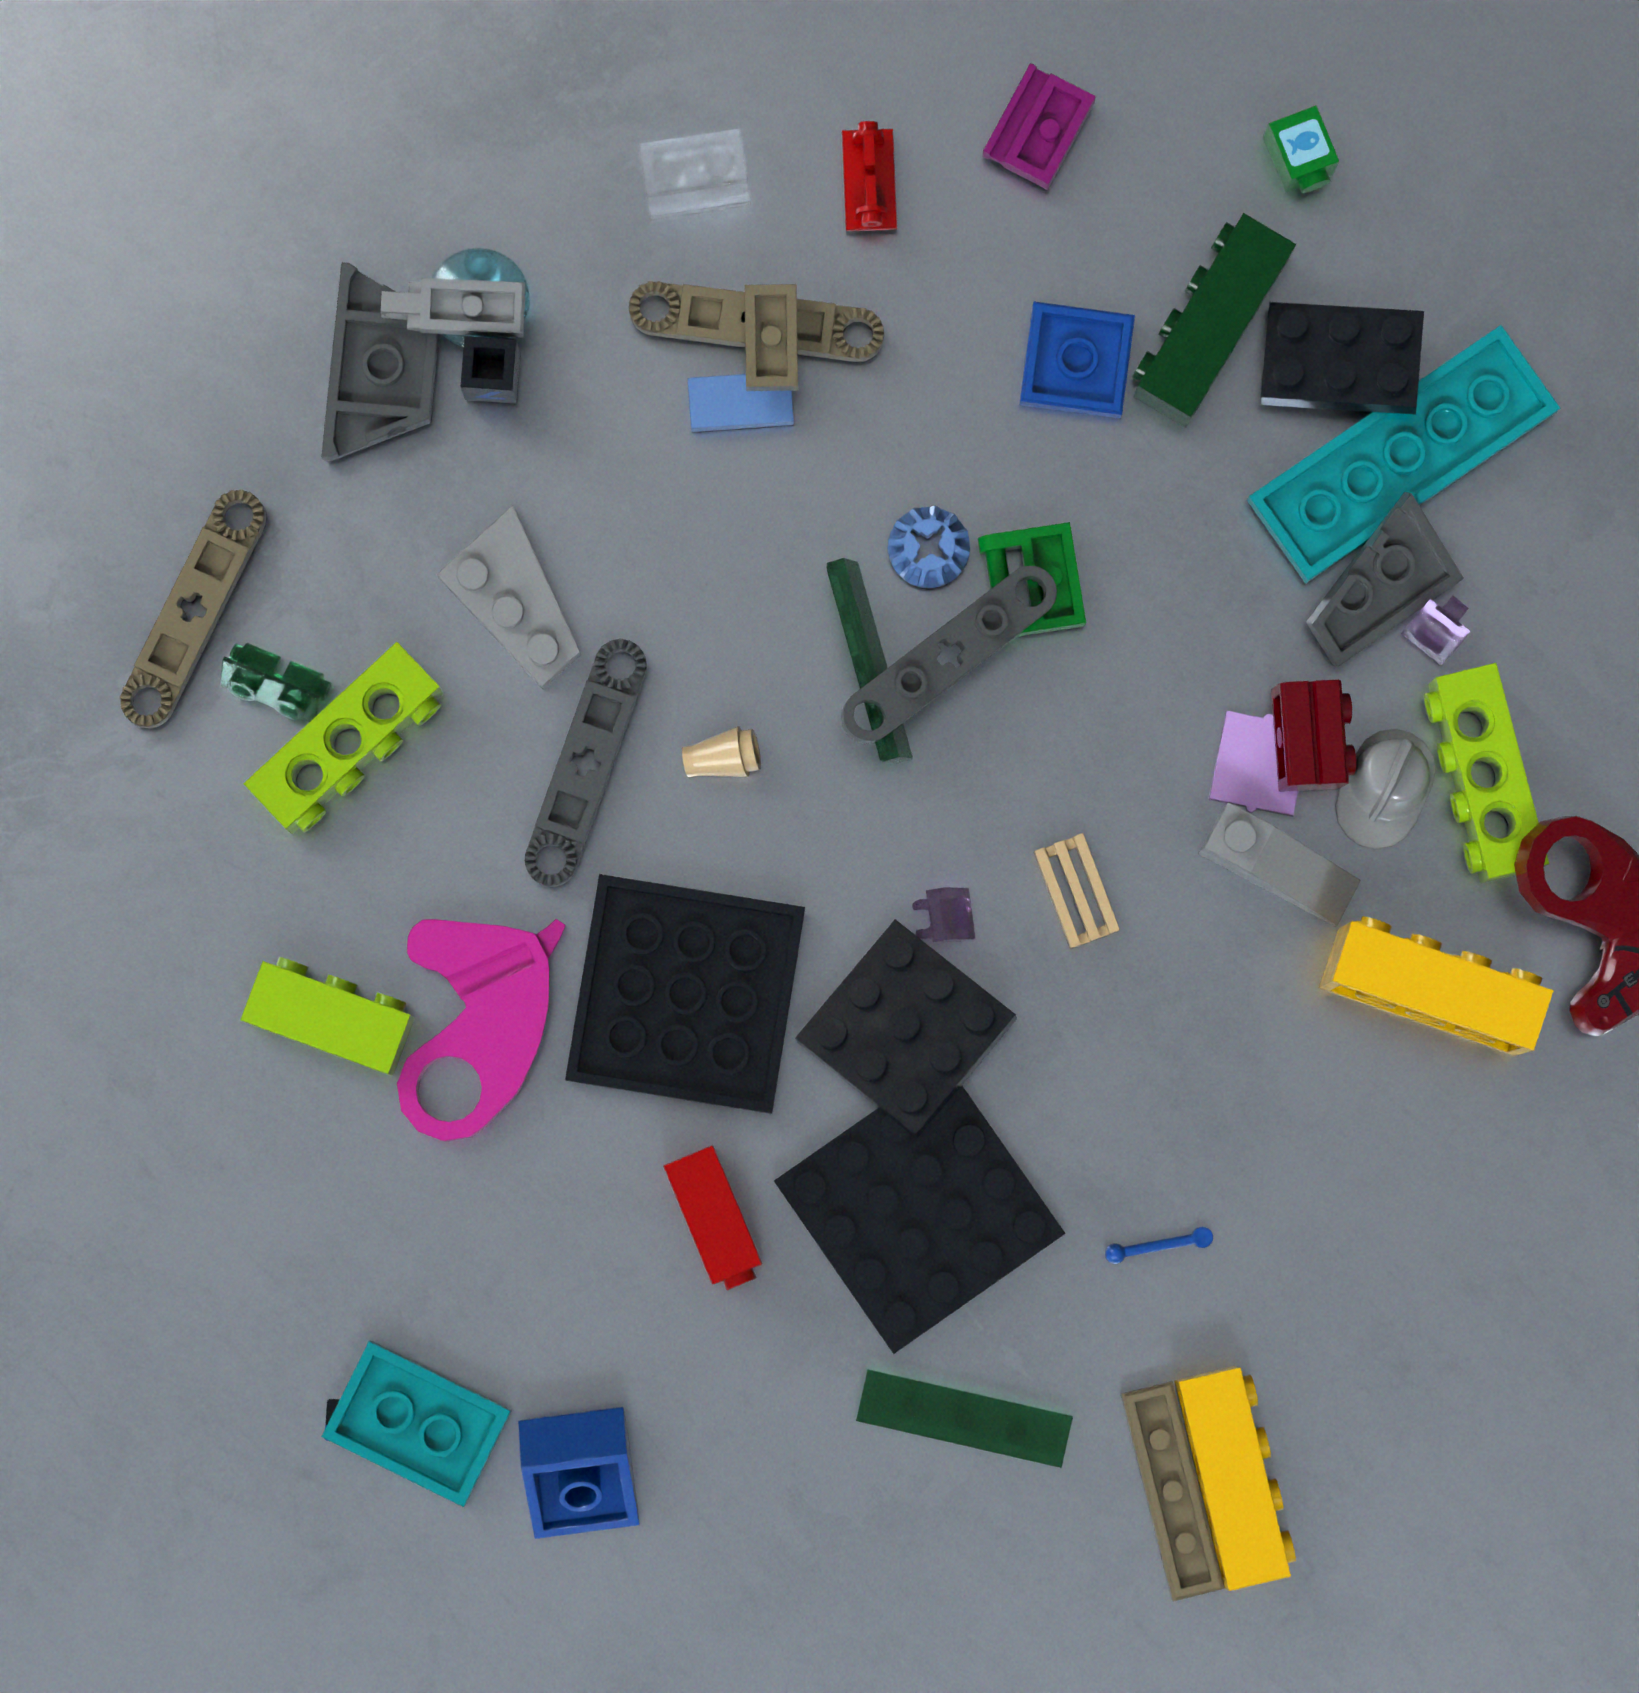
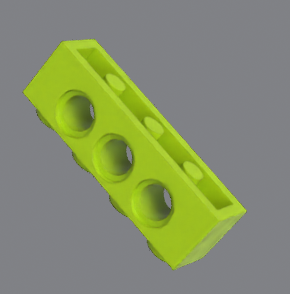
[243,642,444,834]
[1424,663,1550,884]

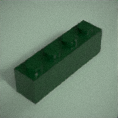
[1132,213,1297,428]

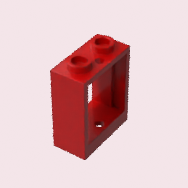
[663,1145,762,1290]

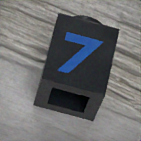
[460,336,520,404]

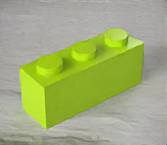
[240,956,415,1076]

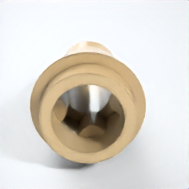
[682,726,761,778]

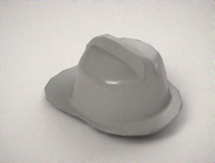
[1336,729,1436,849]

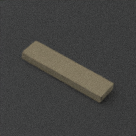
[1120,1381,1224,1601]

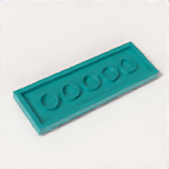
[1247,325,1560,584]

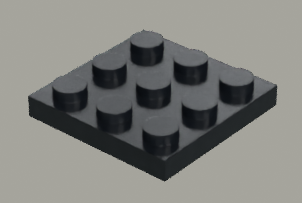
[795,919,1017,1139]

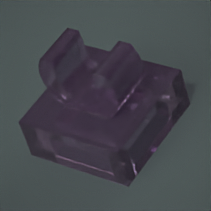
[1401,595,1471,665]
[912,887,976,942]

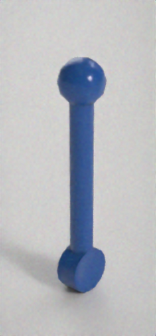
[1105,1227,1213,1264]

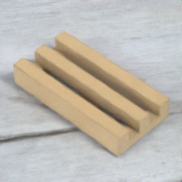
[1033,833,1120,949]

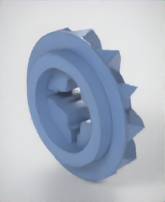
[888,505,970,588]

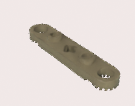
[629,281,884,362]
[120,489,266,728]

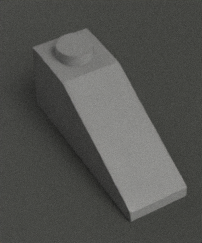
[1198,802,1361,927]

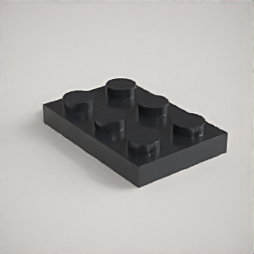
[1261,302,1424,415]

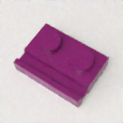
[982,63,1096,190]

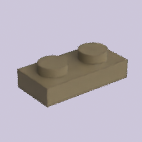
[745,284,798,391]

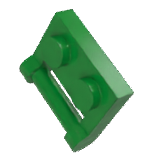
[978,522,1086,638]

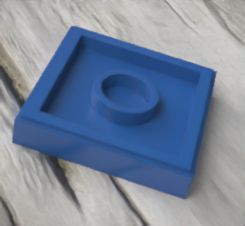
[1019,301,1135,419]

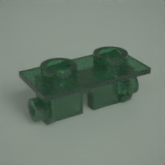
[221,643,332,722]

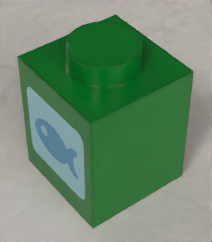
[1263,105,1339,193]

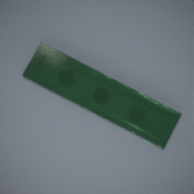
[826,558,913,764]
[856,1369,1073,1468]

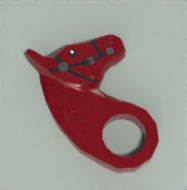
[1514,816,1639,1036]

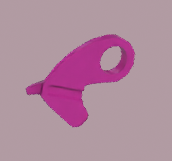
[397,919,565,1142]

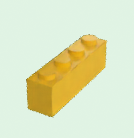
[1174,1366,1296,1591]

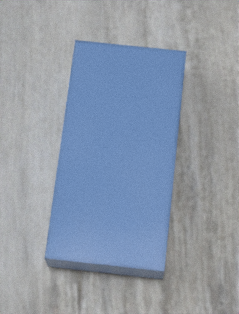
[687,374,794,432]

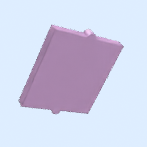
[1209,711,1298,816]

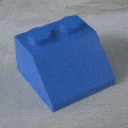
[518,1407,639,1539]

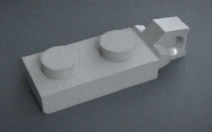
[380,278,525,338]

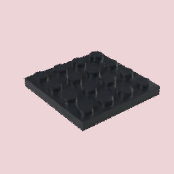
[565,874,805,1114]
[774,1086,1066,1354]

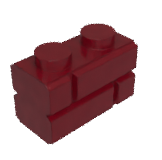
[1271,679,1356,792]

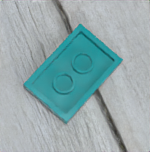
[321,1341,512,1507]

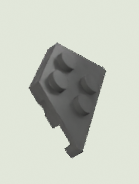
[321,262,440,461]

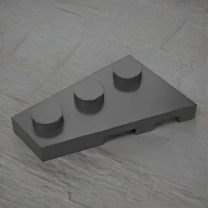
[1306,492,1464,667]

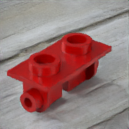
[842,121,897,231]

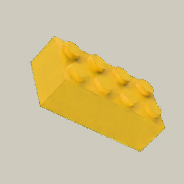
[1319,916,1554,1056]

